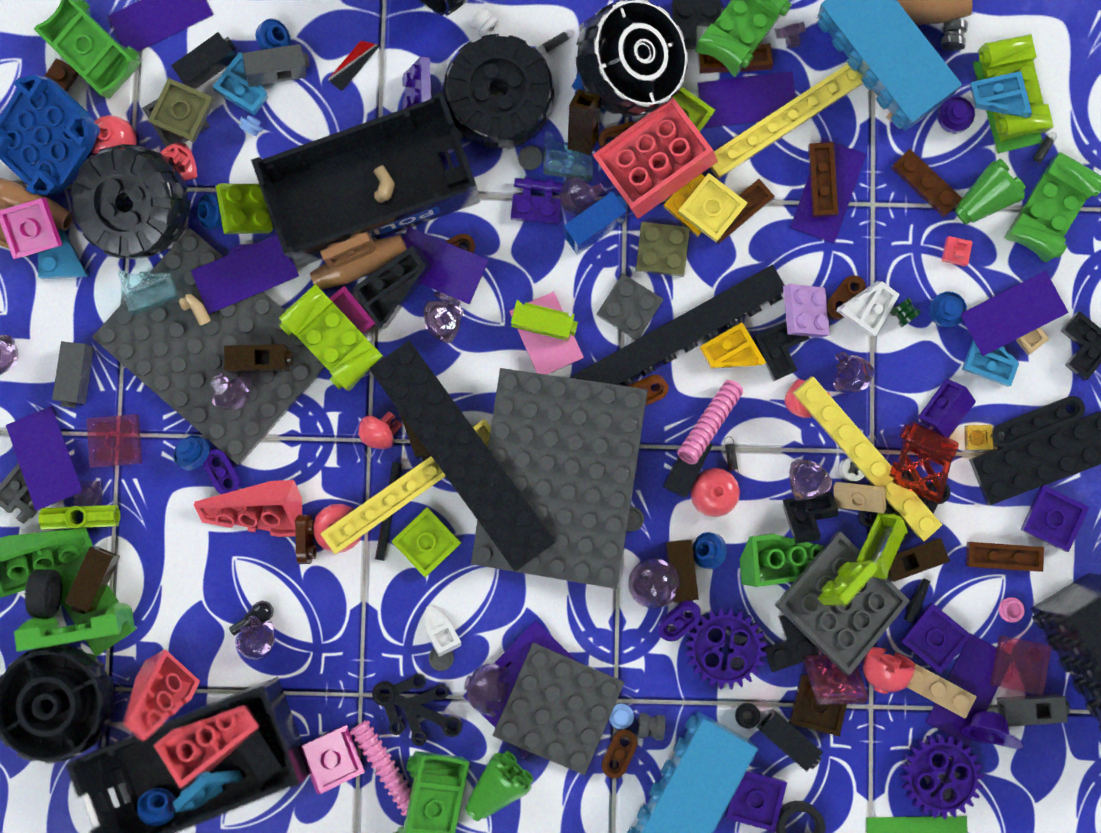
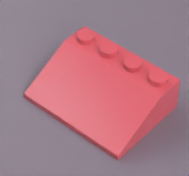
[593,96,718,219]

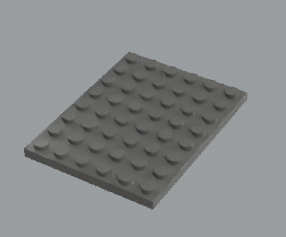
[92,228,326,465]
[471,368,648,589]

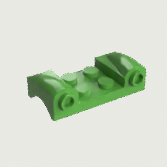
[34,0,141,99]
[695,0,792,77]
[1004,152,1101,263]
[14,603,135,652]
[394,751,469,833]

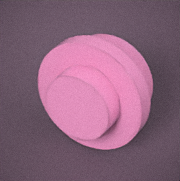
[998,597,1025,623]

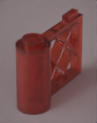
[889,421,959,503]

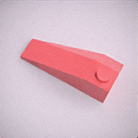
[194,480,302,537]
[124,649,200,741]
[153,705,260,788]

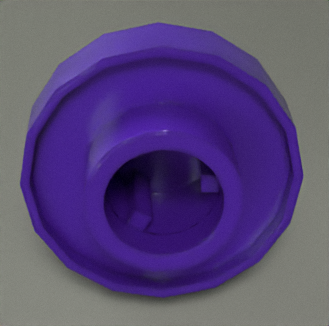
[937,96,975,134]

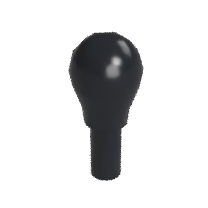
[229,600,274,636]

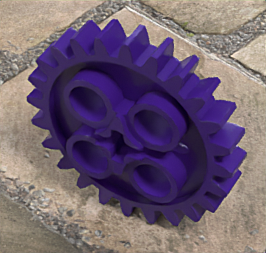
[685,607,767,690]
[899,734,984,819]

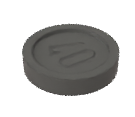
[518,146,542,171]
[627,507,644,531]
[429,648,454,671]

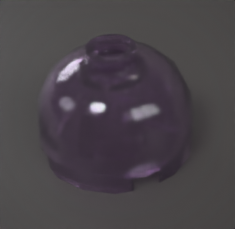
[628,557,680,609]
[464,664,510,717]

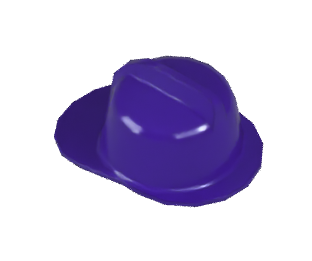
[961,711,1024,749]

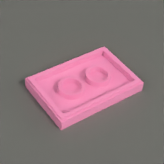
[509,291,584,375]

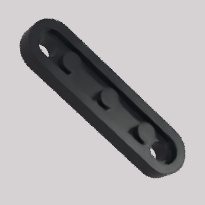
[989,396,1085,448]

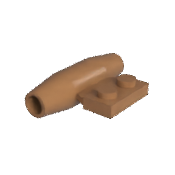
[897,0,972,25]
[0,178,73,257]
[310,232,407,290]

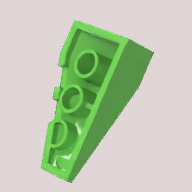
[0,528,93,598]

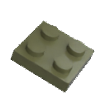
[148,78,215,144]
[635,222,690,277]

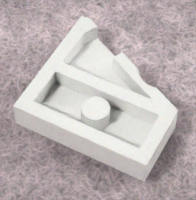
[836,281,900,336]

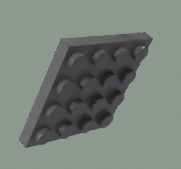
[775,531,910,675]
[492,641,625,775]

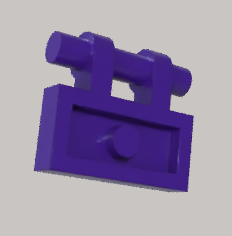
[510,176,563,225]

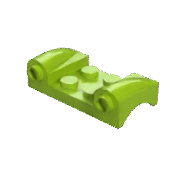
[978,34,1054,142]
[279,284,385,391]

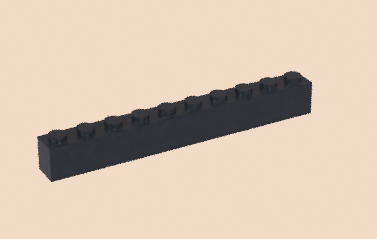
[570,264,785,386]

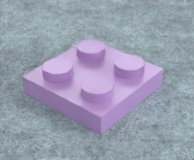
[783,284,830,337]

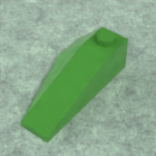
[740,534,824,587]

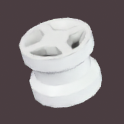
[469,7,500,37]
[838,458,864,482]

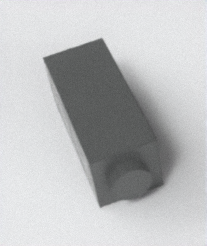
[242,44,310,87]
[52,341,94,408]
[997,693,1070,726]

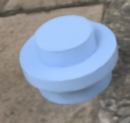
[239,115,263,136]
[609,703,634,729]

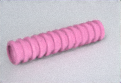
[677,380,743,464]
[350,720,412,816]

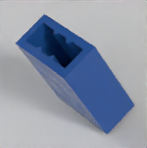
[563,191,627,256]

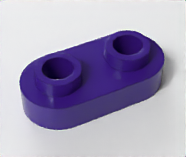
[203,449,241,494]
[658,601,701,641]

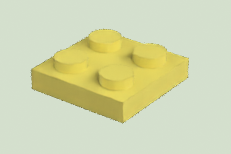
[678,173,748,243]

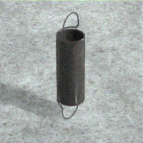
[538,30,574,54]
[1031,132,1057,167]
[724,436,739,478]

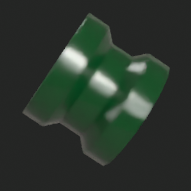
[889,297,921,327]

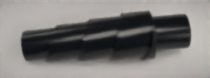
[904,578,931,624]

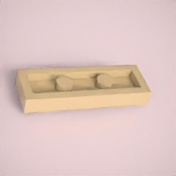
[907,664,977,719]

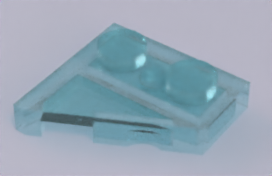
[543,132,593,182]
[118,271,179,316]

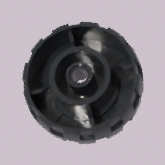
[575,0,688,117]
[443,34,555,150]
[71,144,190,259]
[0,644,116,763]

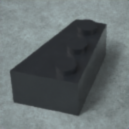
[352,246,432,329]

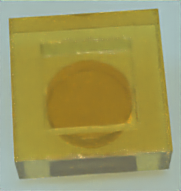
[964,425,993,451]

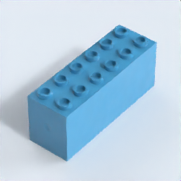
[817,0,962,132]
[627,711,758,833]

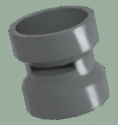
[940,18,968,51]
[637,713,665,741]

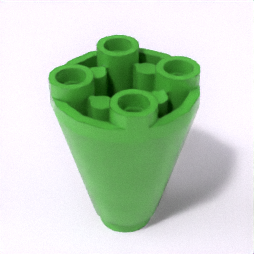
[954,159,1026,225]
[465,751,534,821]

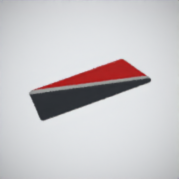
[328,41,380,91]

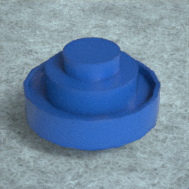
[256,18,291,50]
[197,193,222,230]
[929,291,967,328]
[173,435,210,471]
[692,532,727,569]
[137,788,176,826]

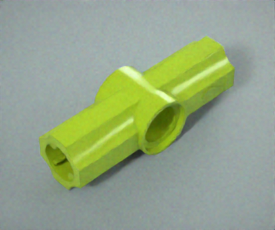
[39,505,120,530]

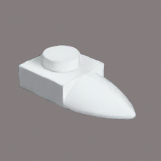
[424,606,461,657]

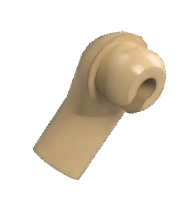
[374,165,395,203]
[179,294,211,326]

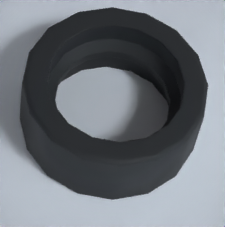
[25,569,62,618]
[776,801,826,833]

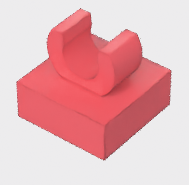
[941,236,973,267]

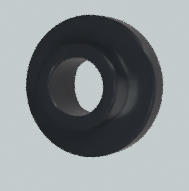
[735,703,760,729]

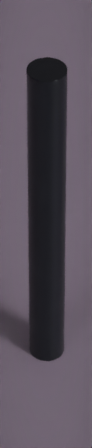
[375,462,402,561]

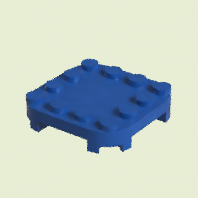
[0,75,100,196]

